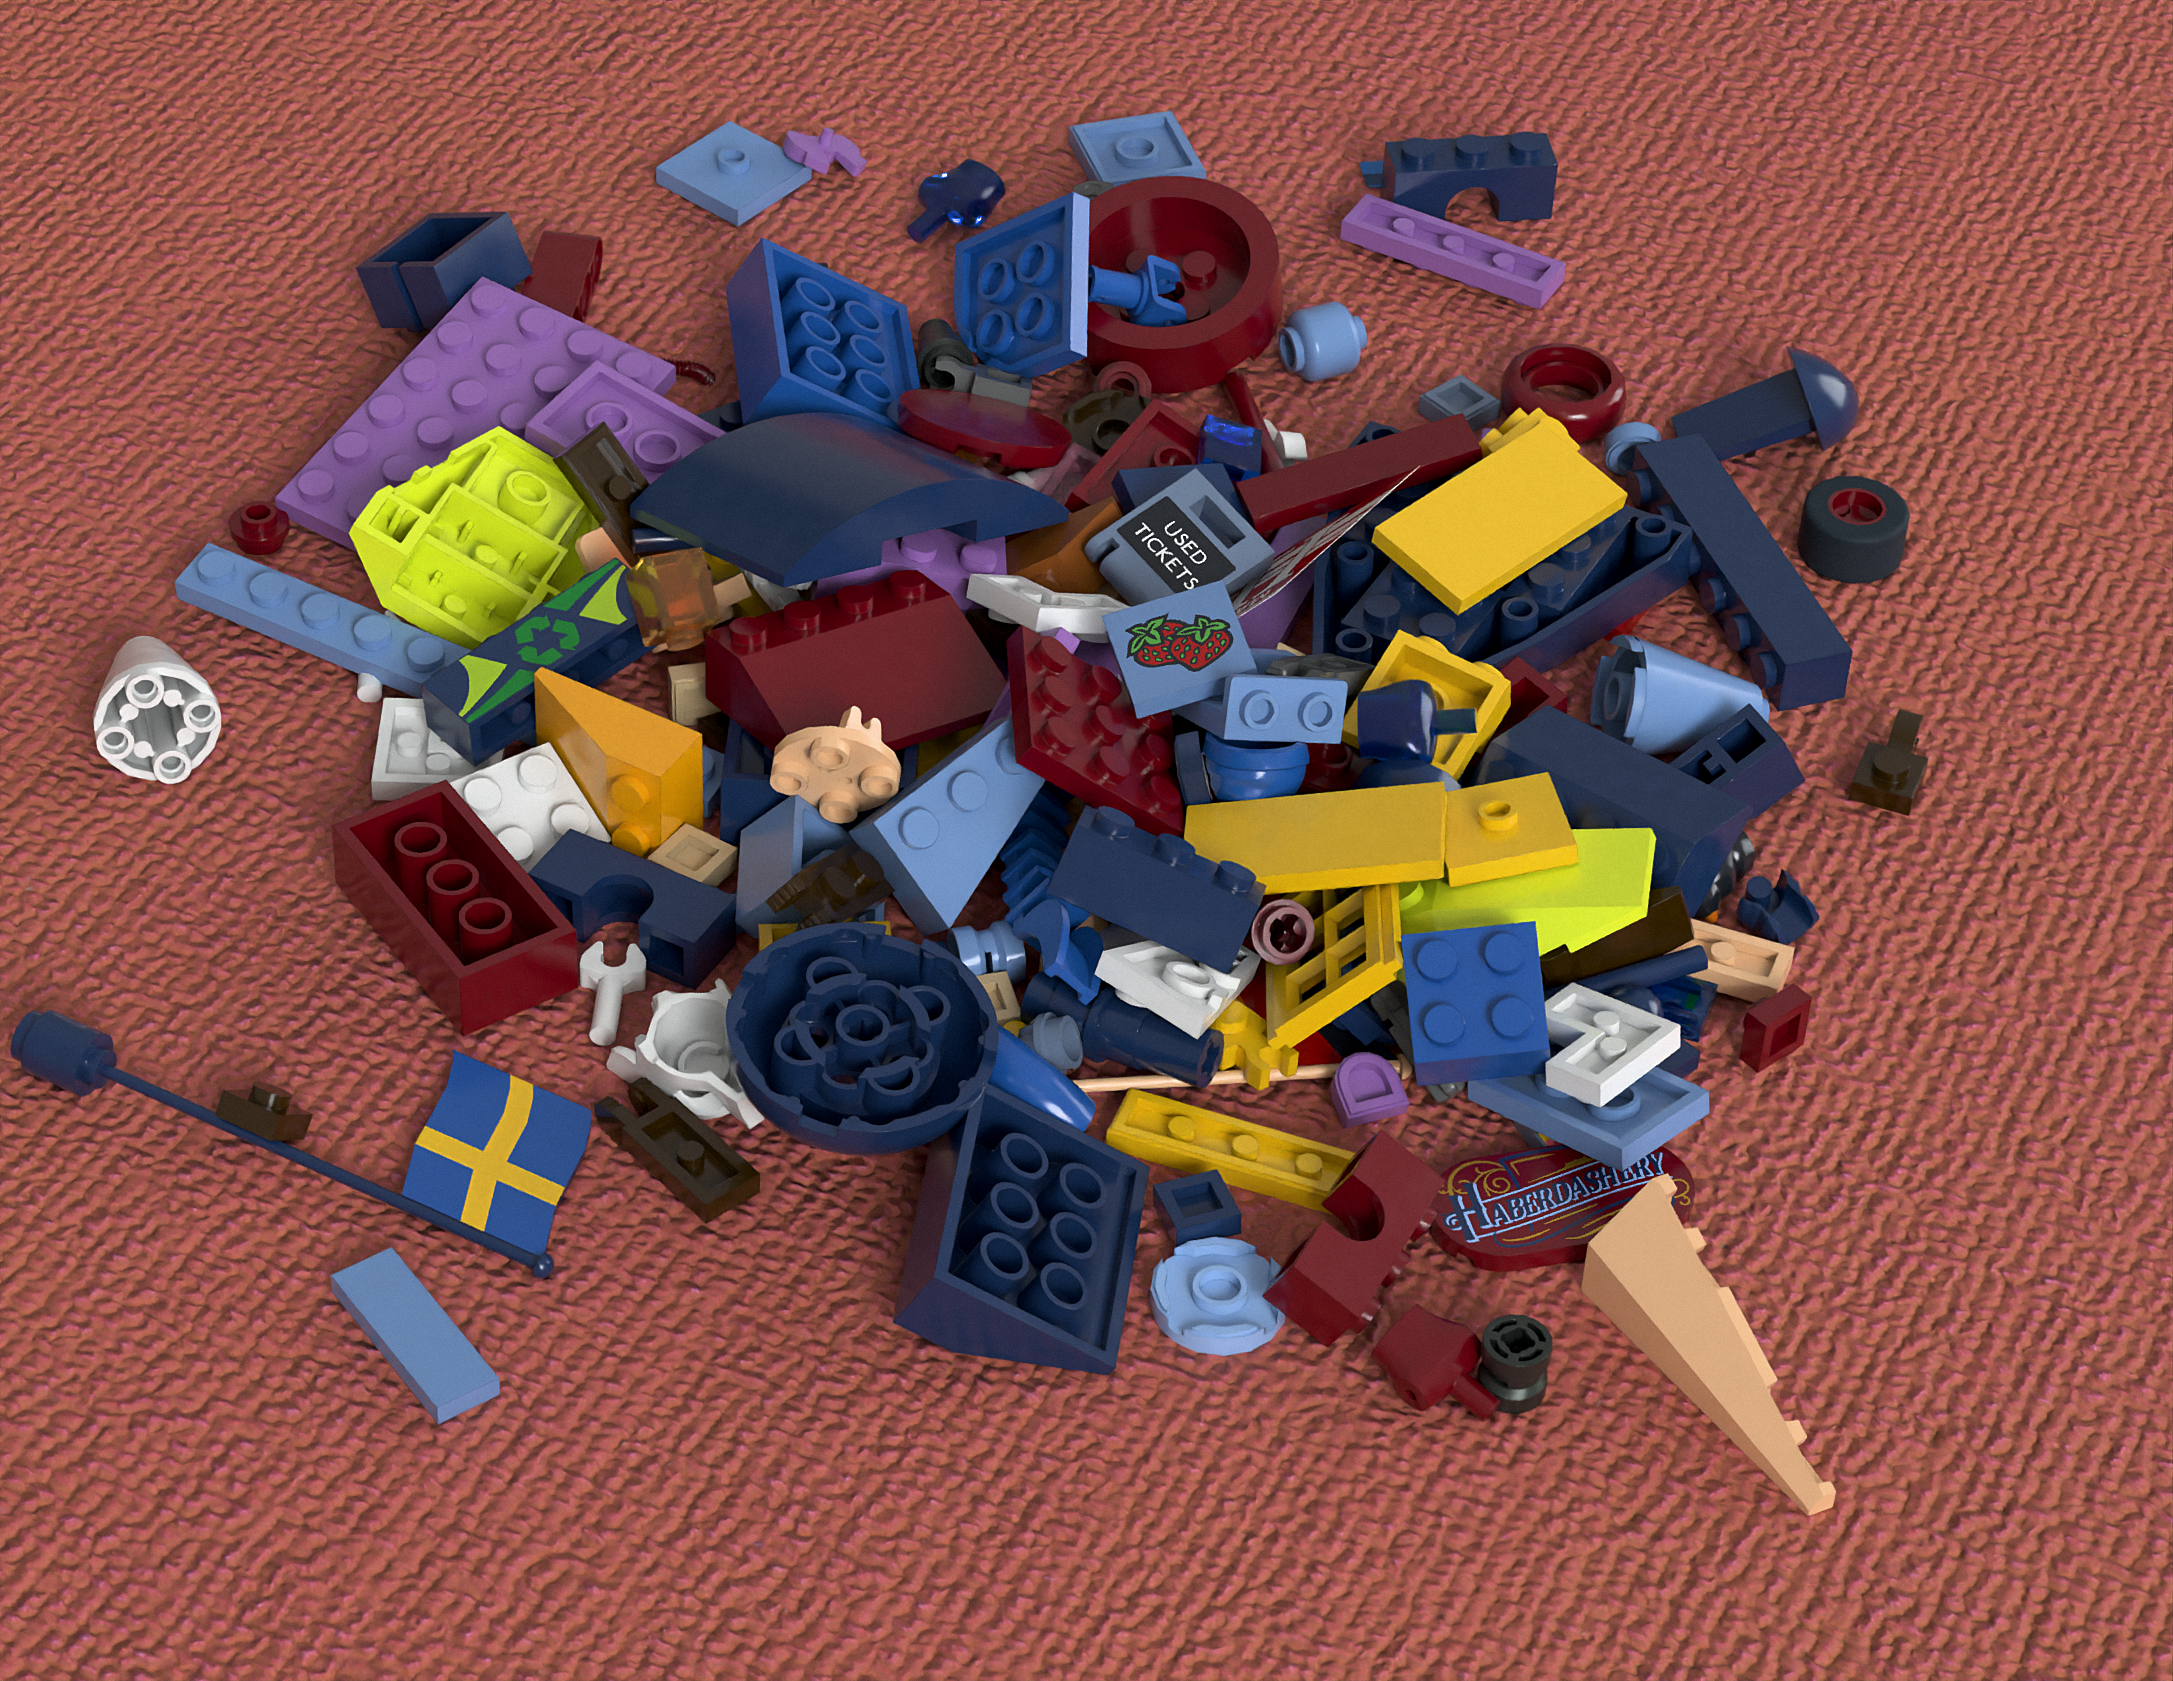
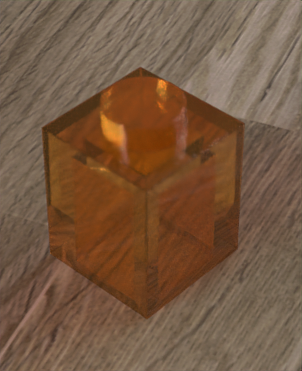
[625,547,721,651]

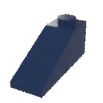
[1668,703,1805,821]

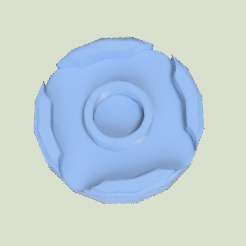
[1149,1237,1286,1356]

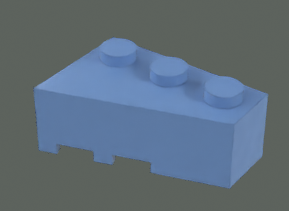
[849,714,1046,937]

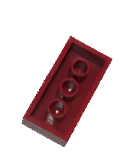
[331,780,578,1036]

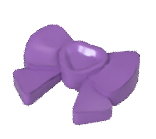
[783,127,867,177]

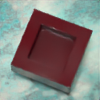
[1739,983,1812,1073]

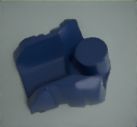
[1736,869,1819,946]

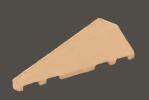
[1581,1173,1836,1516]

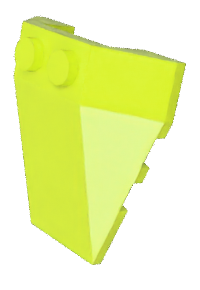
[349,426,600,650]
[1392,828,1656,985]

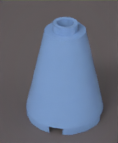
[1590,635,1770,756]

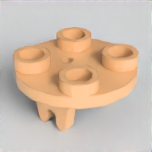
[770,706,901,823]

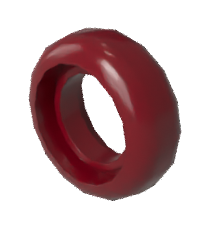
[1500,343,1627,444]

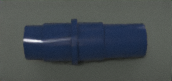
[1020,971,1224,1088]

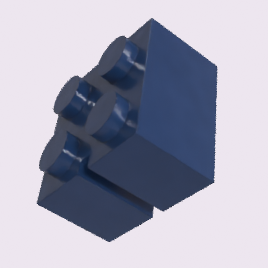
[356,211,533,333]

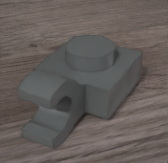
[930,355,1033,408]

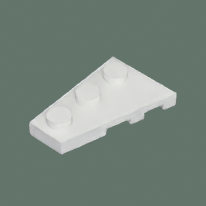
[1094,940,1261,1039]

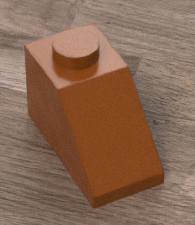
[1005,496,1124,594]

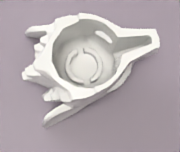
[606,978,765,1129]

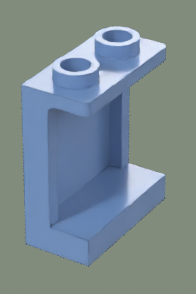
[1169,648,1348,744]

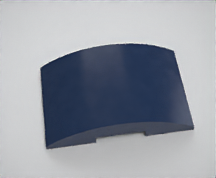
[630,413,1069,588]

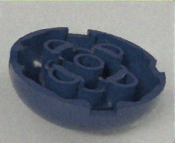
[725,922,999,1156]

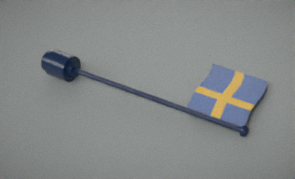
[11,1010,591,1279]

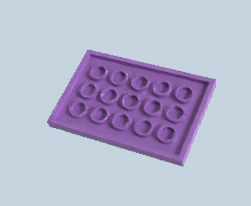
[275,276,676,553]

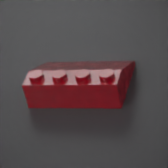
[705,569,1008,752]

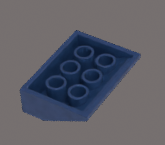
[893,1084,1150,1375]

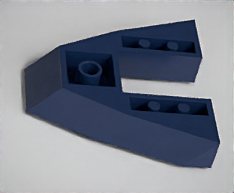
[1312,421,1693,674]

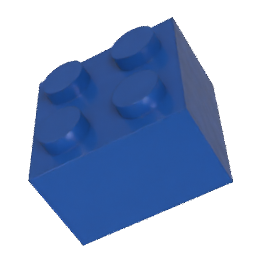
[1401,921,1550,1086]

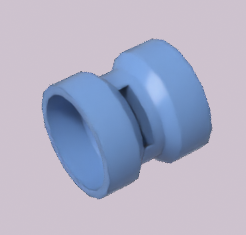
[947,920,1026,984]

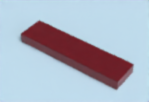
[1236,413,1483,534]

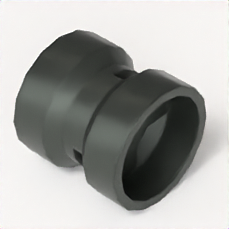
[1477,1314,1553,1414]

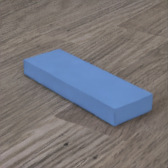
[330,1247,500,1424]

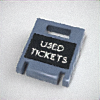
[1084,468,1275,606]

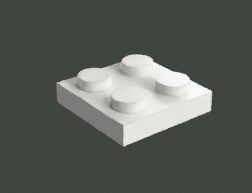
[450,742,612,873]

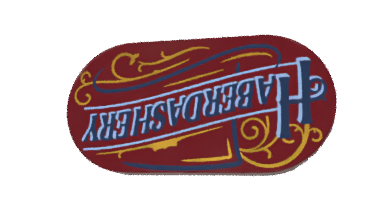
[1429,1144,1695,1272]

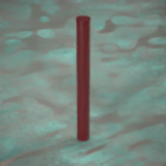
[1223,371,1285,475]

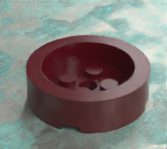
[1082,176,1283,394]

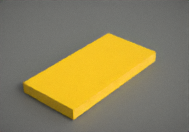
[1371,422,1628,615]
[1184,781,1447,895]

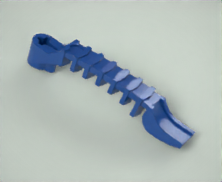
[999,780,1104,1005]

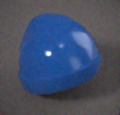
[1202,731,1310,803]

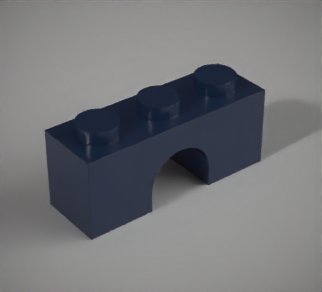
[1380,132,1558,222]
[527,828,736,990]

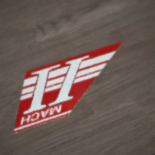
[1229,465,1420,618]

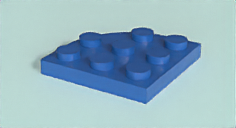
[954,192,1090,378]

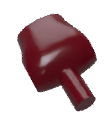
[1370,1304,1501,1422]

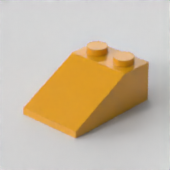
[534,667,703,860]

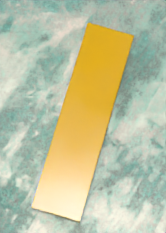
[1106,1088,1356,1215]

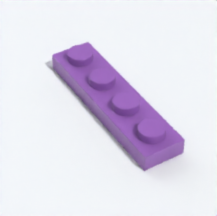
[1340,193,1566,309]

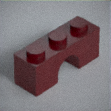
[1262,1129,1445,1348]

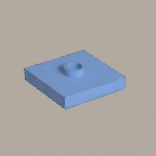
[656,121,812,227]

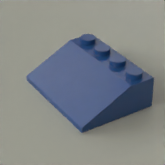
[725,237,921,441]

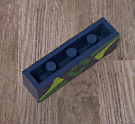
[421,557,668,767]

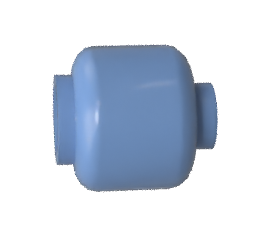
[1278,302,1367,382]

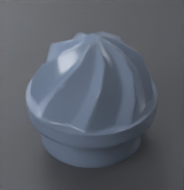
[1018,1012,1083,1075]

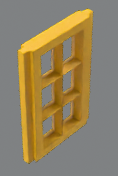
[1265,883,1403,1051]

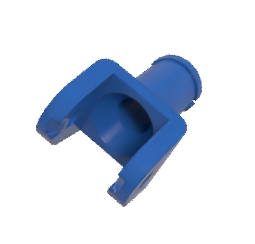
[1088,255,1187,327]

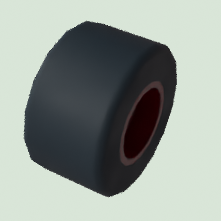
[1797,476,1910,584]

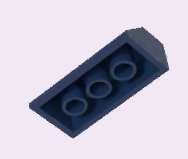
[1465,705,1754,919]

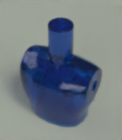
[907,159,1006,243]
[1357,679,1477,764]

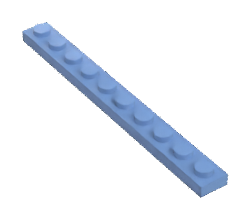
[174,542,725,819]

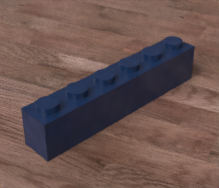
[1626,433,1853,712]

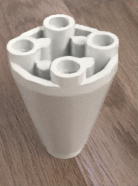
[92,636,221,784]

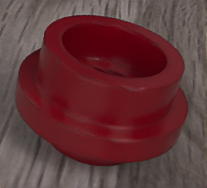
[1094,361,1152,400]
[229,501,290,555]

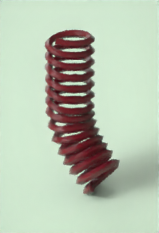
[663,358,716,387]

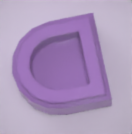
[1330,1052,1410,1129]

